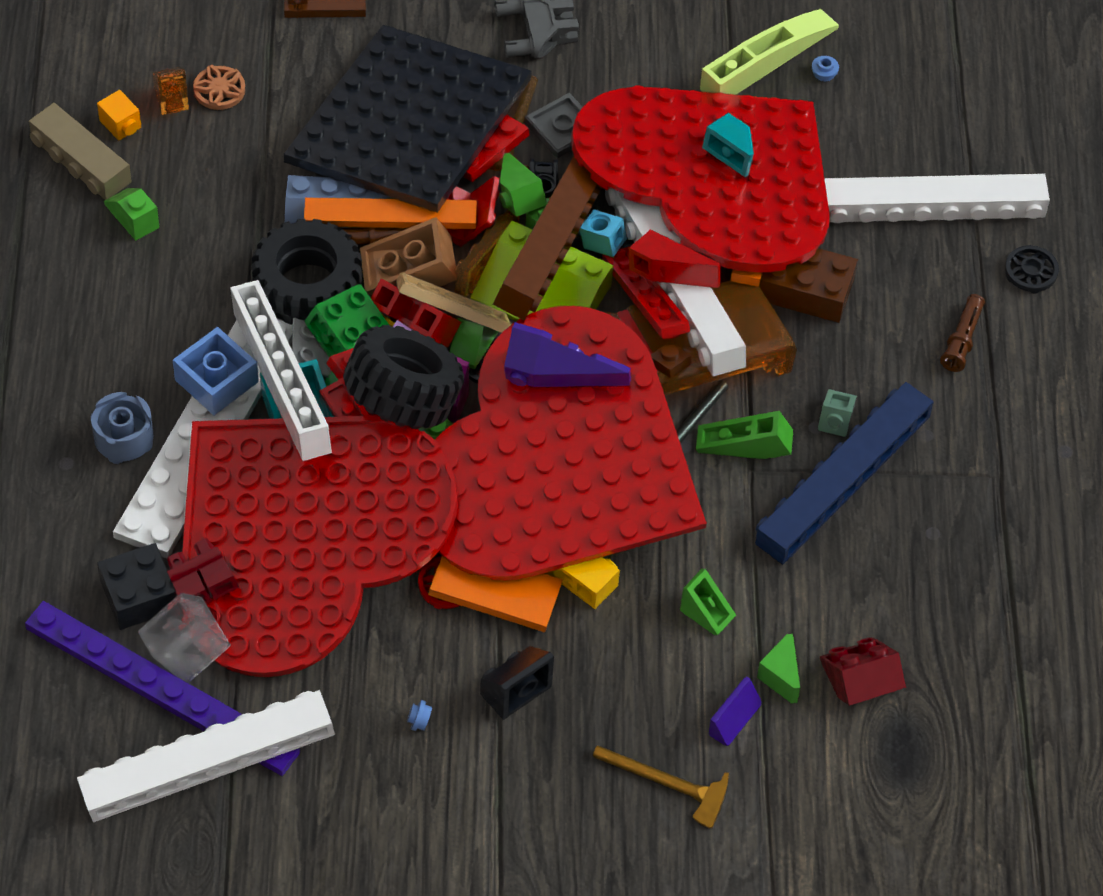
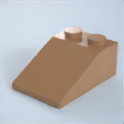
[360,217,458,295]

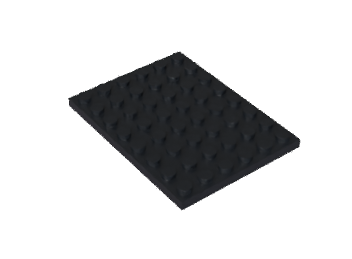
[284,25,532,213]

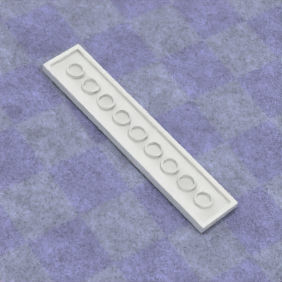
[113,319,293,558]

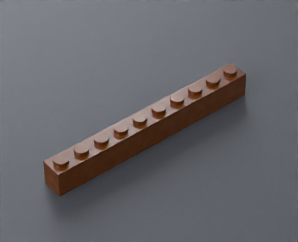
[493,156,602,320]

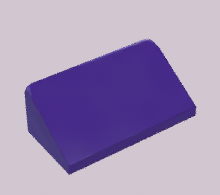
[709,676,761,746]

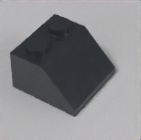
[480,646,554,720]

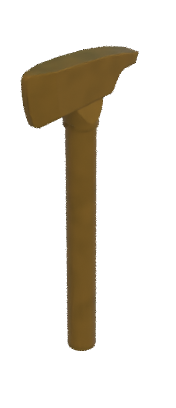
[593,745,729,828]

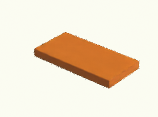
[428,556,563,632]

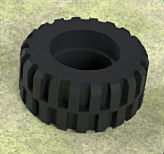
[251,219,362,325]
[343,325,464,429]

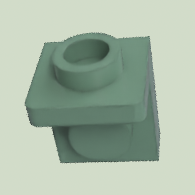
[818,389,857,437]

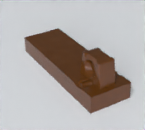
[284,0,366,18]

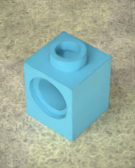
[579,210,627,257]

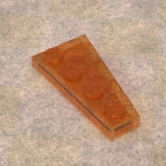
[454,210,521,297]

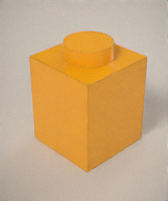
[97,90,141,141]

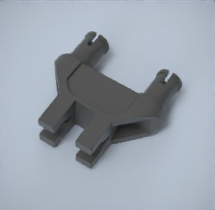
[494,0,579,59]

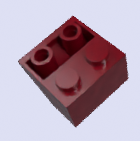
[820,637,906,706]

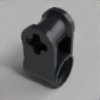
[529,158,558,198]

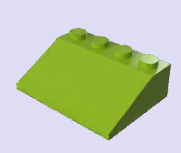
[470,221,613,321]

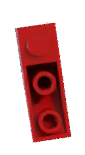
[629,229,720,288]

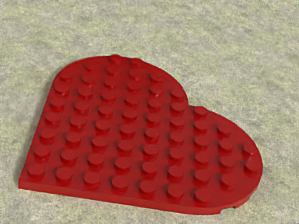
[571,85,830,273]
[435,306,707,581]
[180,416,458,677]

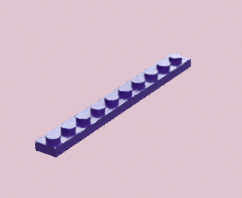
[25,601,300,777]

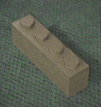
[29,103,132,200]

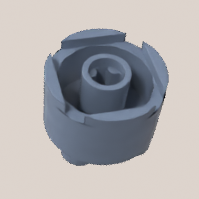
[91,392,154,464]

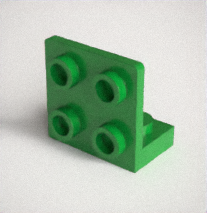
[304,284,389,357]

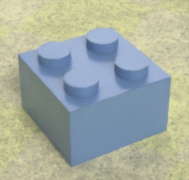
[173,327,258,415]

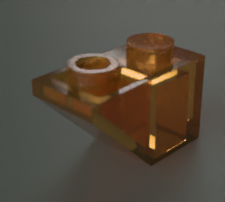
[152,67,189,115]

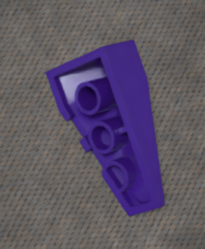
[504,322,631,387]

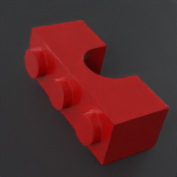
[371,278,462,348]

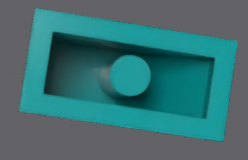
[702,113,754,177]

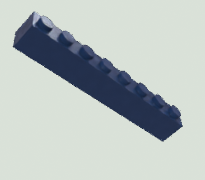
[755,382,934,565]

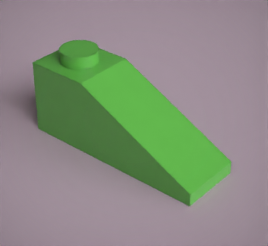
[499,153,547,217]
[696,411,793,459]

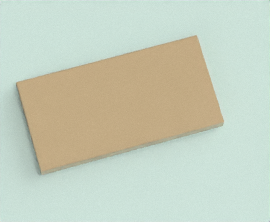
[396,272,511,333]

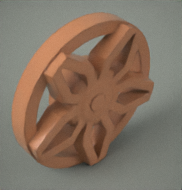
[193,65,245,110]

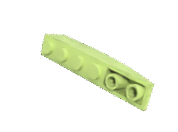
[700,9,839,95]

